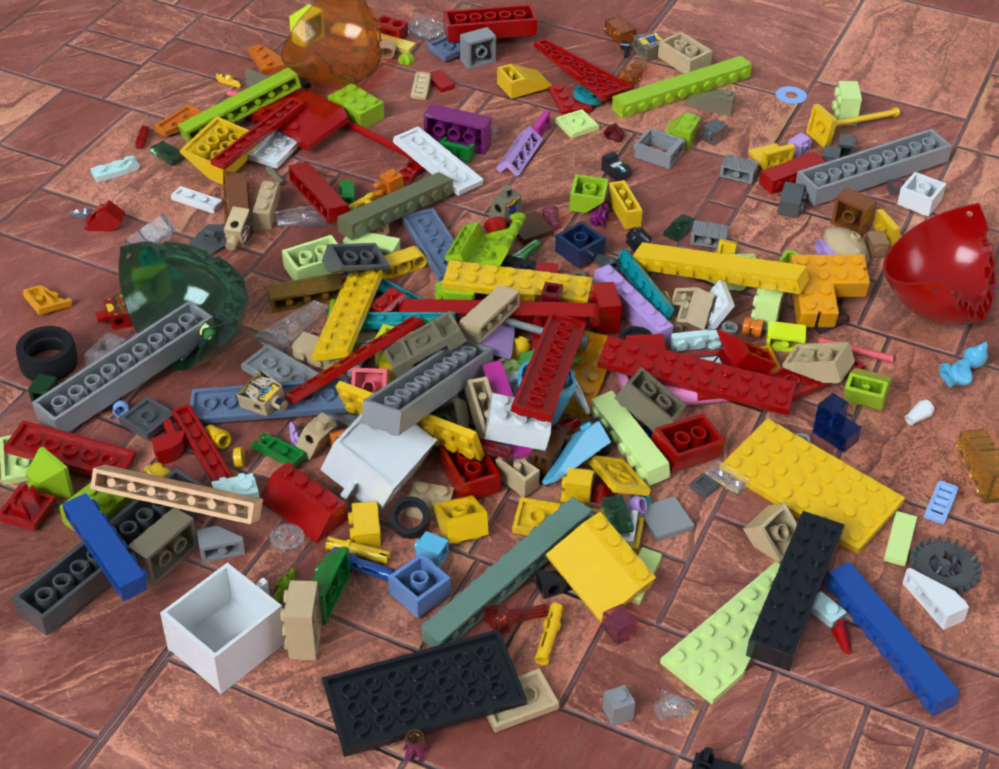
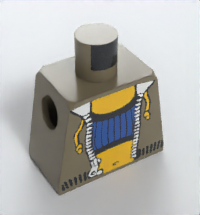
[633,32,665,62]
[489,185,523,221]

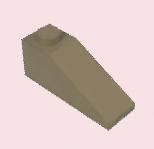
[685,89,737,116]

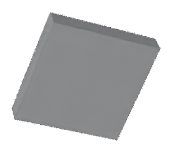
[640,496,694,542]

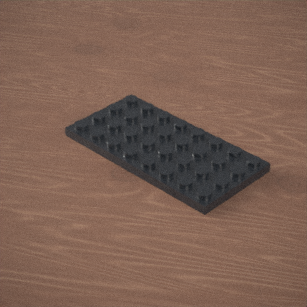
[322,629,527,757]

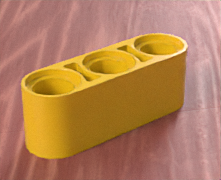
[382,246,427,280]

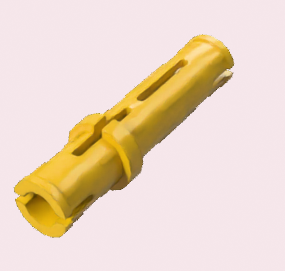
[325,536,391,564]
[534,603,564,665]

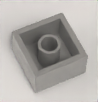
[460,27,496,70]

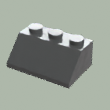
[322,243,390,273]

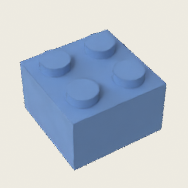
[388,553,451,618]

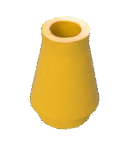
[205,425,231,449]

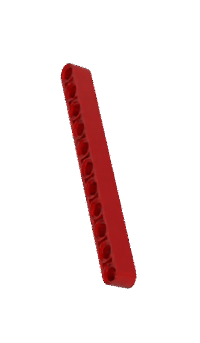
[398,299,601,328]

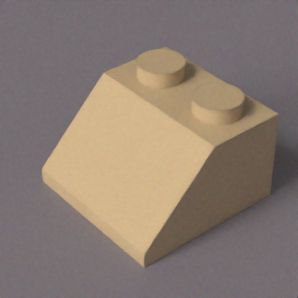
[743,503,797,562]

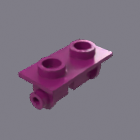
[590,199,610,228]

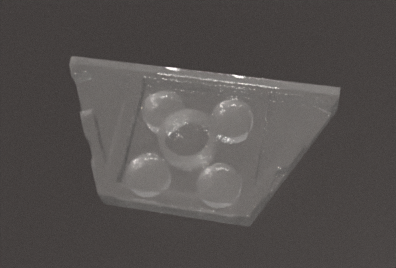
[408,12,446,43]

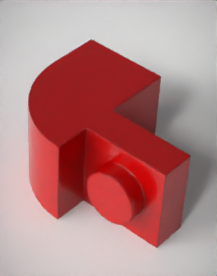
[151,419,186,465]

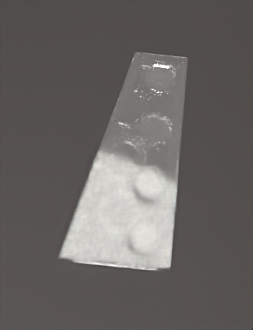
[255,300,329,354]

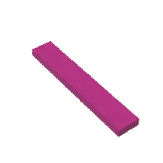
[482,360,533,460]

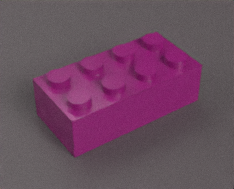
[424,104,492,155]

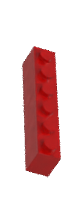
[289,162,350,224]

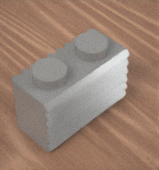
[720,154,759,184]
[690,220,729,249]

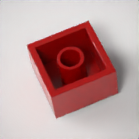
[589,282,622,335]

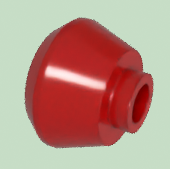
[484,216,507,233]

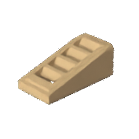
[411,72,431,100]

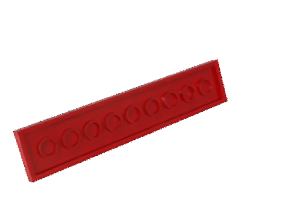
[510,312,587,422]
[597,336,797,415]

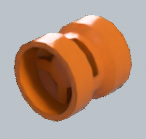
[742,316,764,338]

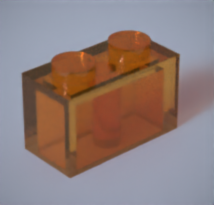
[605,15,637,46]

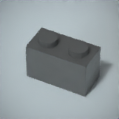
[777,182,807,218]

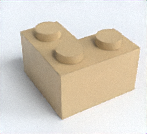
[671,287,714,330]
[495,448,540,498]

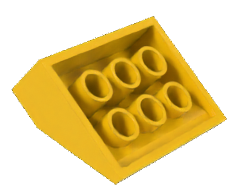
[180,116,258,185]
[546,512,656,623]

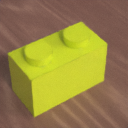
[766,321,806,353]

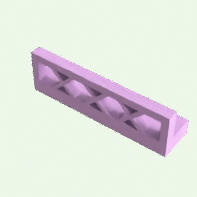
[496,126,543,177]

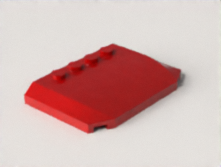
[245,87,349,151]

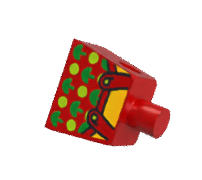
[95,290,143,330]

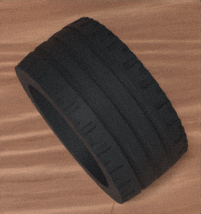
[16,326,78,381]

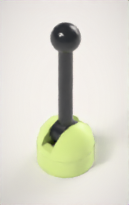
[179,323,217,363]

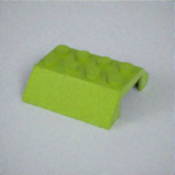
[444,212,526,266]

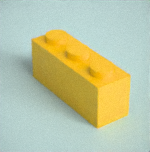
[607,180,643,229]

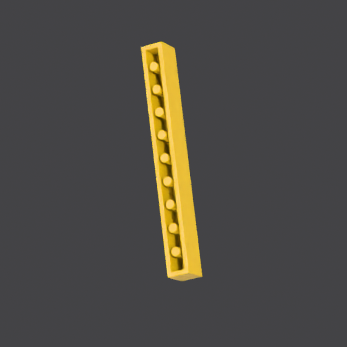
[633,242,809,294]

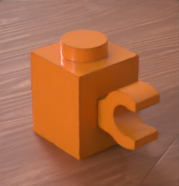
[373,168,404,197]

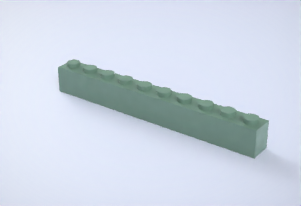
[420,497,592,647]

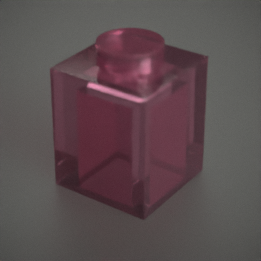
[602,604,637,645]

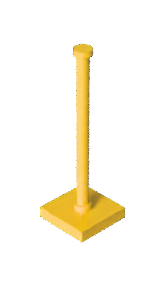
[806,104,900,148]

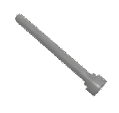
[502,318,589,351]

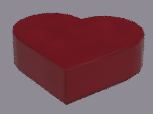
[603,123,625,142]

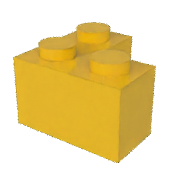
[560,468,595,508]

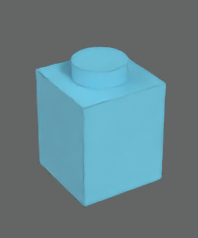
[414,531,449,568]

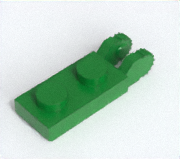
[251,433,307,468]

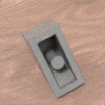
[196,526,245,563]

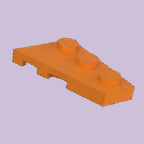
[247,44,292,75]
[153,104,203,137]

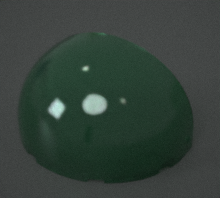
[118,241,248,371]

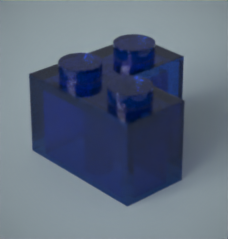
[812,393,862,453]

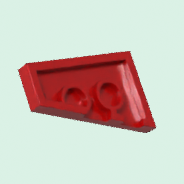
[548,84,593,115]

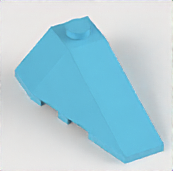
[542,421,611,485]

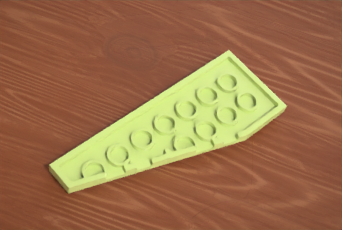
[660,562,780,705]

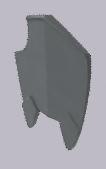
[184,224,226,261]

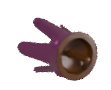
[403,729,428,762]

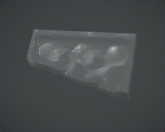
[274,205,333,226]

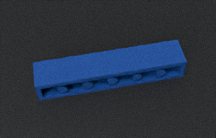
[62,493,148,602]

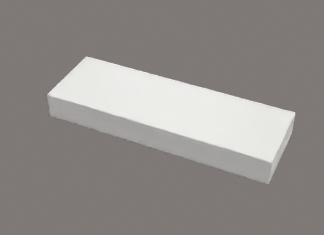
[171,186,224,214]

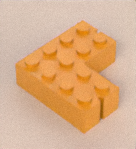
[789,254,870,327]

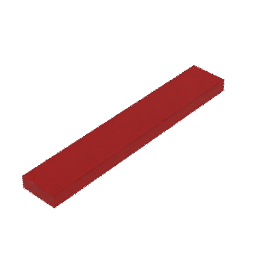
[171,403,234,482]

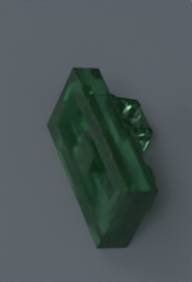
[663,214,696,242]
[601,495,634,534]

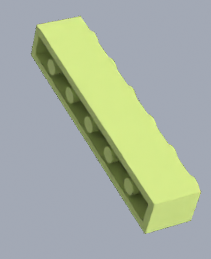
[590,391,670,486]

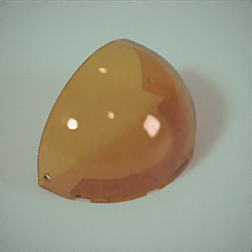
[281,0,382,88]

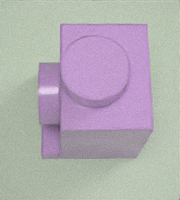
[788,133,812,158]

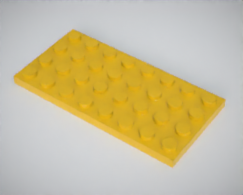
[719,418,905,554]

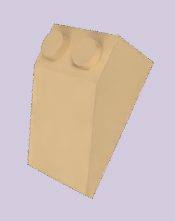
[782,342,855,384]

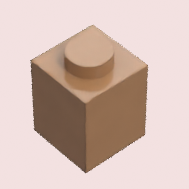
[864,231,890,258]

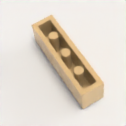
[459,285,520,344]
[465,376,509,461]

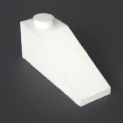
[903,568,969,630]

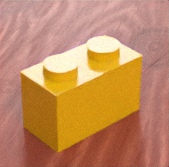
[348,501,381,547]

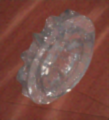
[270,524,304,552]

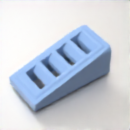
[924,480,958,525]

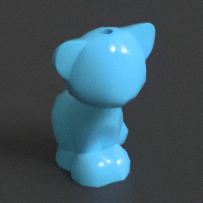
[939,342,988,388]

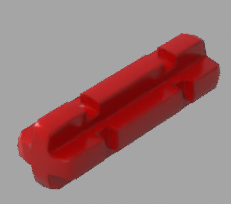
[135,125,150,149]

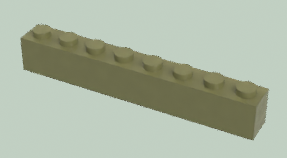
[338,172,453,240]

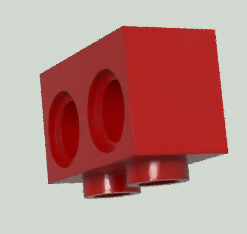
[373,15,408,39]

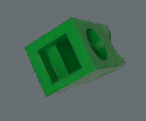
[338,180,355,205]

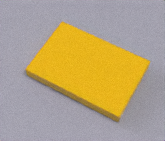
[587,455,651,496]

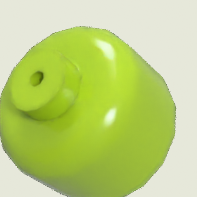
[398,53,415,66]

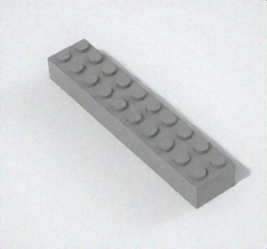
[796,129,952,206]
[31,300,217,432]
[361,339,494,436]

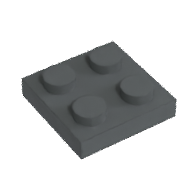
[119,396,174,441]

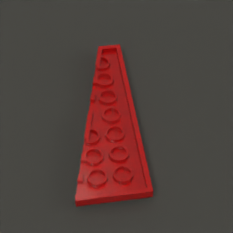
[534,38,634,101]

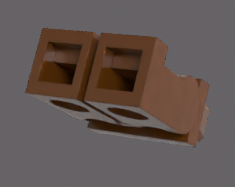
[531,426,571,487]

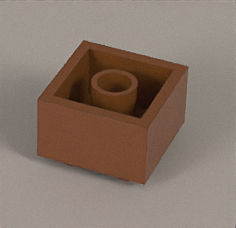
[831,187,877,237]

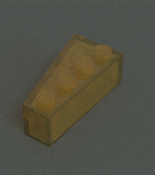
[956,429,999,504]

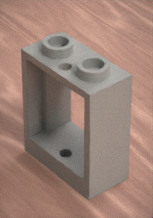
[633,128,685,169]

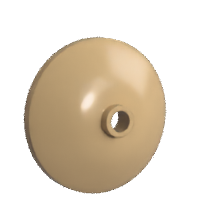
[824,226,870,264]

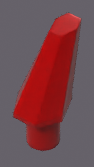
[831,620,851,654]

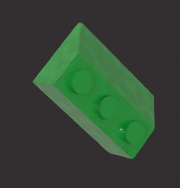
[309,546,351,625]

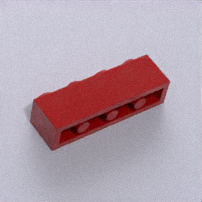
[759,152,826,195]

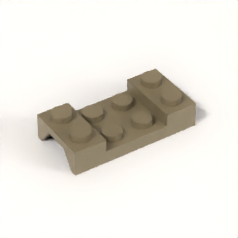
[382,311,467,378]

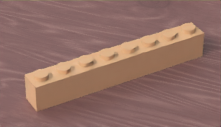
[90,465,263,524]

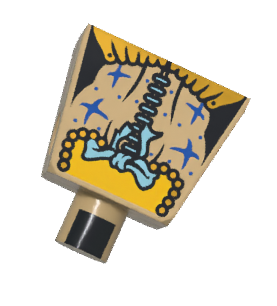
[236,370,288,416]

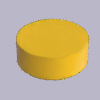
[233,447,246,468]

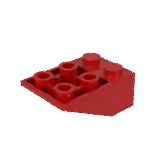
[716,329,776,374]

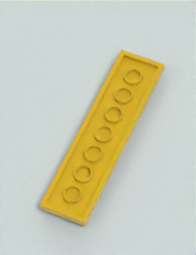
[442,260,593,303]
[311,270,383,362]
[335,381,485,461]

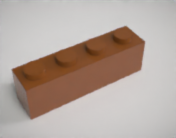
[223,171,252,225]

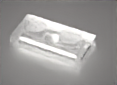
[705,459,751,496]

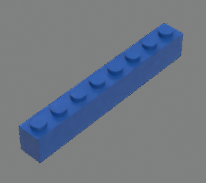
[825,562,960,716]

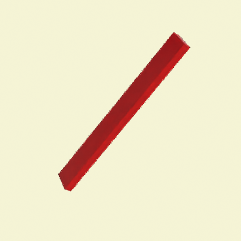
[211,98,306,170]
[284,316,424,404]

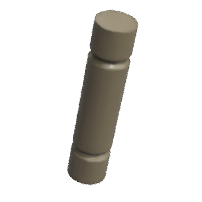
[265,166,286,186]

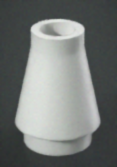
[905,399,934,425]

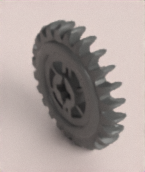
[909,536,982,594]

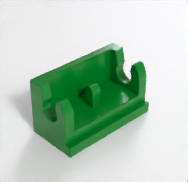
[439,137,476,163]

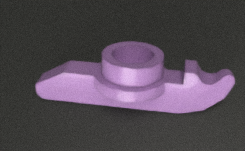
[289,422,302,446]

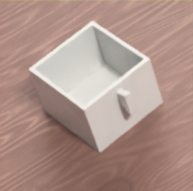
[320,413,437,515]
[160,563,285,694]

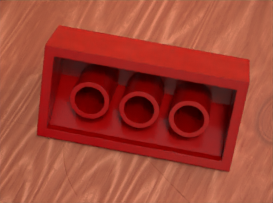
[259,462,347,543]

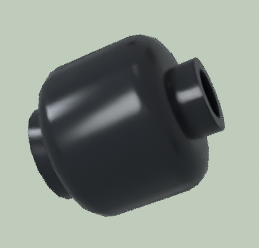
[625,226,652,252]

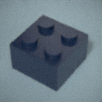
[555,221,606,268]

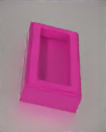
[532,110,550,141]

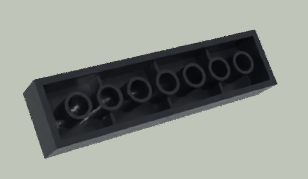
[746,511,845,672]

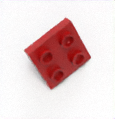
[0,483,57,531]

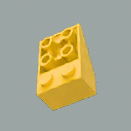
[497,64,552,99]

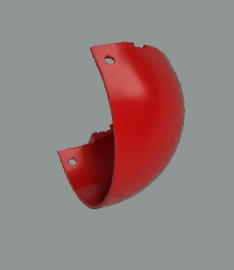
[883,203,995,325]

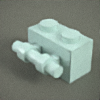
[211,473,259,518]

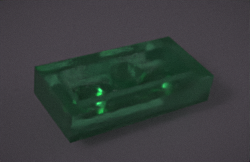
[150,141,185,166]

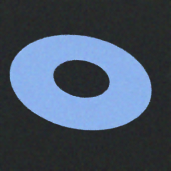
[776,86,807,104]

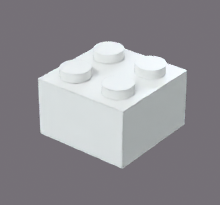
[897,172,946,217]

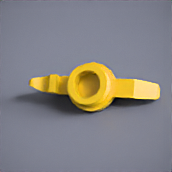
[216,74,242,88]

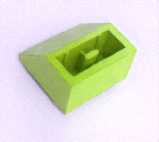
[844,368,893,410]

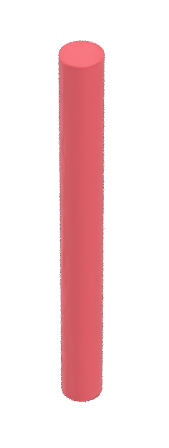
[818,337,894,363]

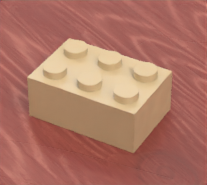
[658,32,713,73]
[280,580,322,660]

